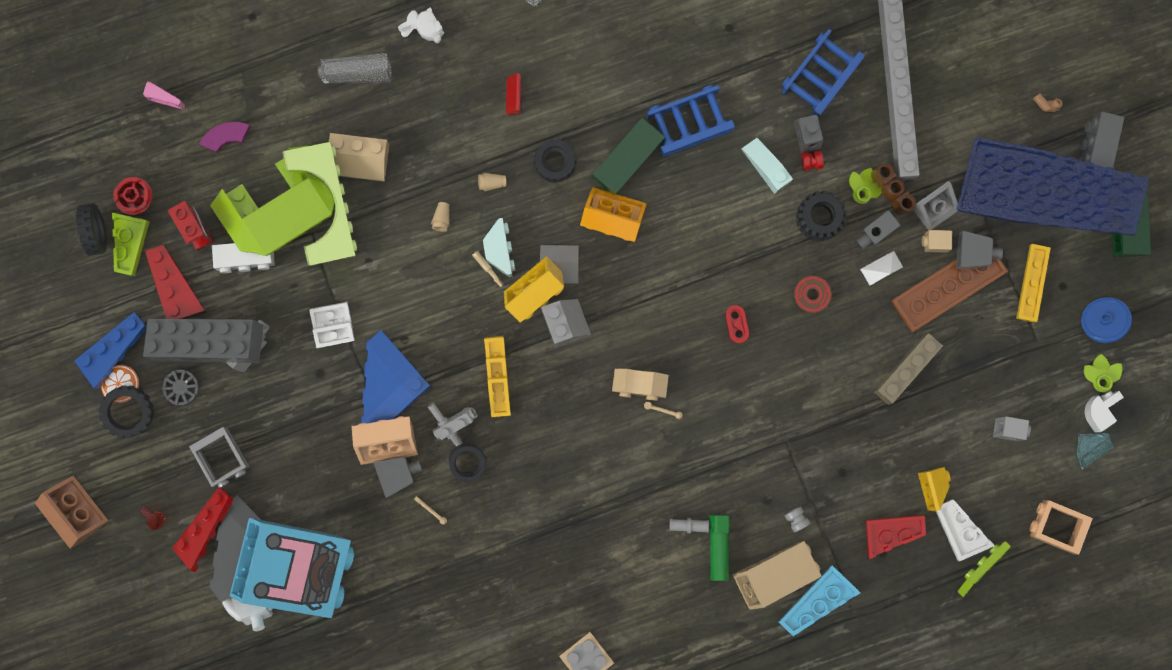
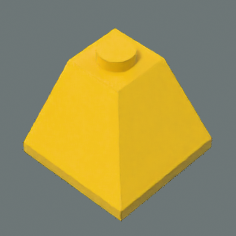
[918,467,951,511]

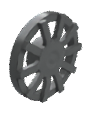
[162,369,199,406]

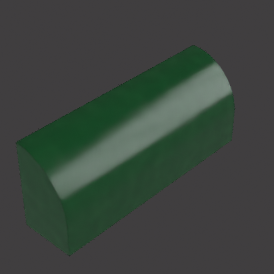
[592,118,665,194]
[1110,178,1151,257]

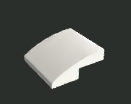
[309,301,355,348]

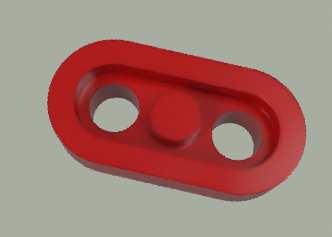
[725,305,749,344]

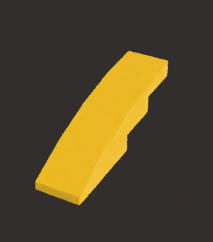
[484,336,511,417]

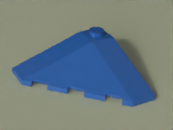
[361,330,431,424]

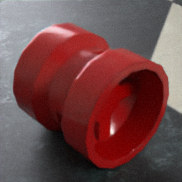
[801,151,824,171]

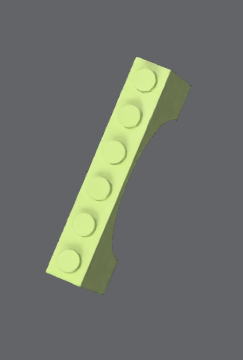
[283,142,357,265]

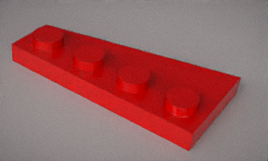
[145,245,206,319]
[172,487,234,572]

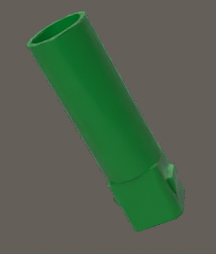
[709,515,730,581]

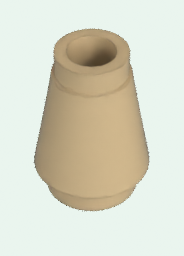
[478,173,506,191]
[431,202,450,232]

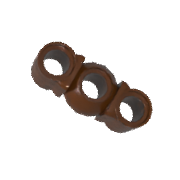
[871,163,916,215]

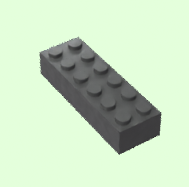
[1064,112,1124,234]
[143,319,263,363]

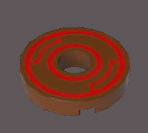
[793,275,832,314]

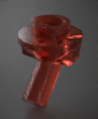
[139,506,165,530]

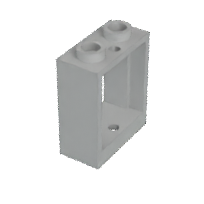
[189,427,250,488]

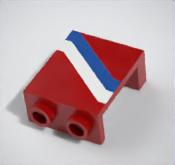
[168,201,214,251]

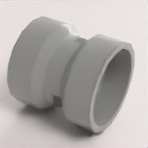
[784,506,810,532]

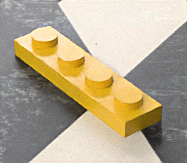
[1016,244,1051,323]

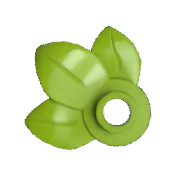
[849,168,882,204]
[1084,354,1122,392]

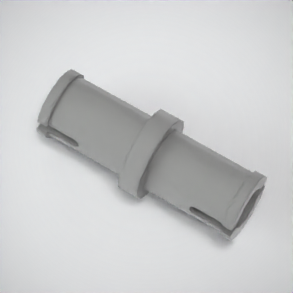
[670,518,709,533]

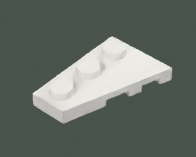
[936,500,995,561]

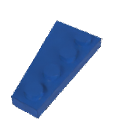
[75,312,147,390]

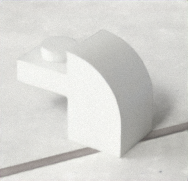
[1085,391,1124,433]

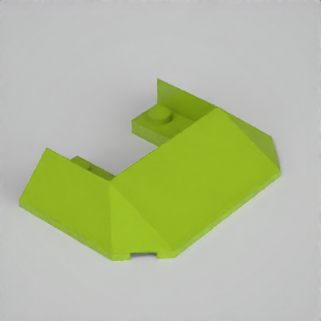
[210,145,334,256]

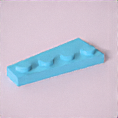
[778,565,860,636]

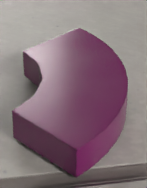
[199,122,251,153]

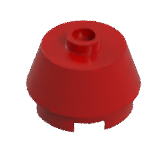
[114,177,152,215]

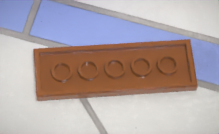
[891,259,1008,333]

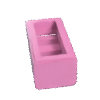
[143,81,185,109]

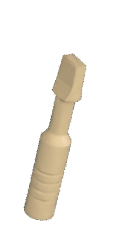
[472,251,504,287]

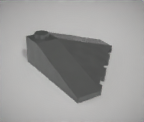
[209,495,261,603]

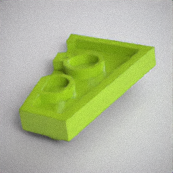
[112,213,150,277]
[957,541,1011,597]

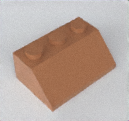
[35,476,108,549]

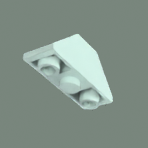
[483,218,515,277]

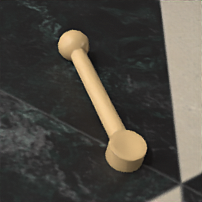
[644,402,683,419]
[414,496,447,525]

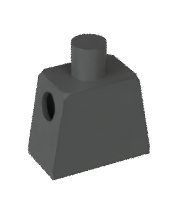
[793,115,823,153]
[856,210,900,249]
[956,231,1003,270]
[374,457,423,498]

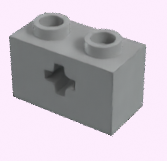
[993,417,1031,441]

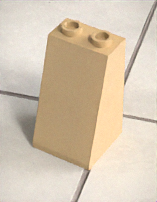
[732,541,822,610]

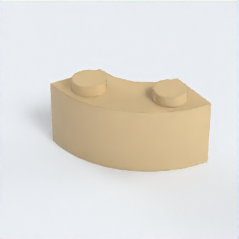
[612,369,669,401]

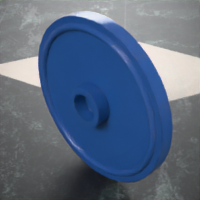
[1081,297,1132,343]

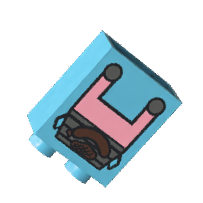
[230,518,354,618]

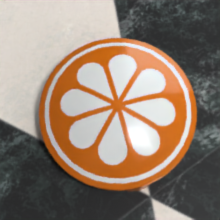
[101,365,139,403]

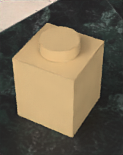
[922,230,952,253]

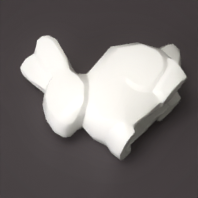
[398,7,444,43]

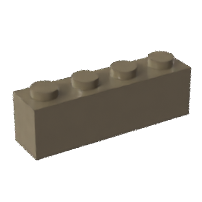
[874,333,943,405]

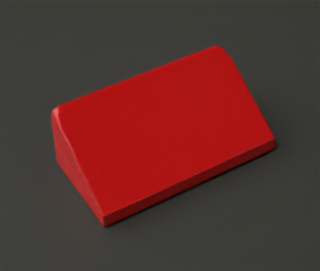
[506,73,521,115]

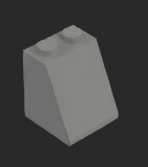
[541,299,591,348]

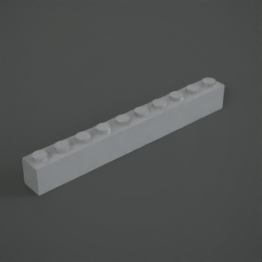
[878,0,919,181]

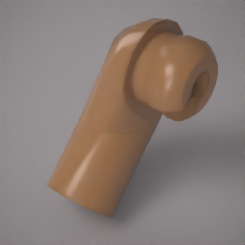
[1033,93,1062,112]

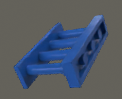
[781,29,865,118]
[647,85,735,157]

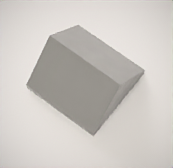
[913,181,960,230]
[540,245,579,284]

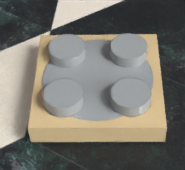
[559,632,614,670]

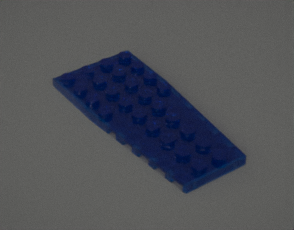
[957,137,1149,236]

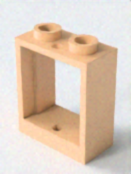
[1029,500,1093,555]

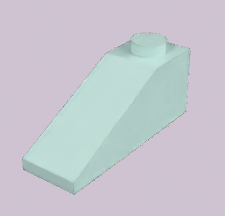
[742,138,793,194]

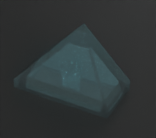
[1077,433,1113,470]

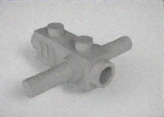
[428,403,477,446]

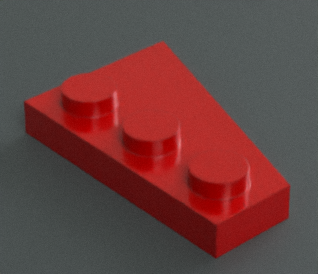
[865,515,926,559]

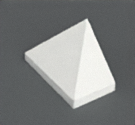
[860,251,903,286]

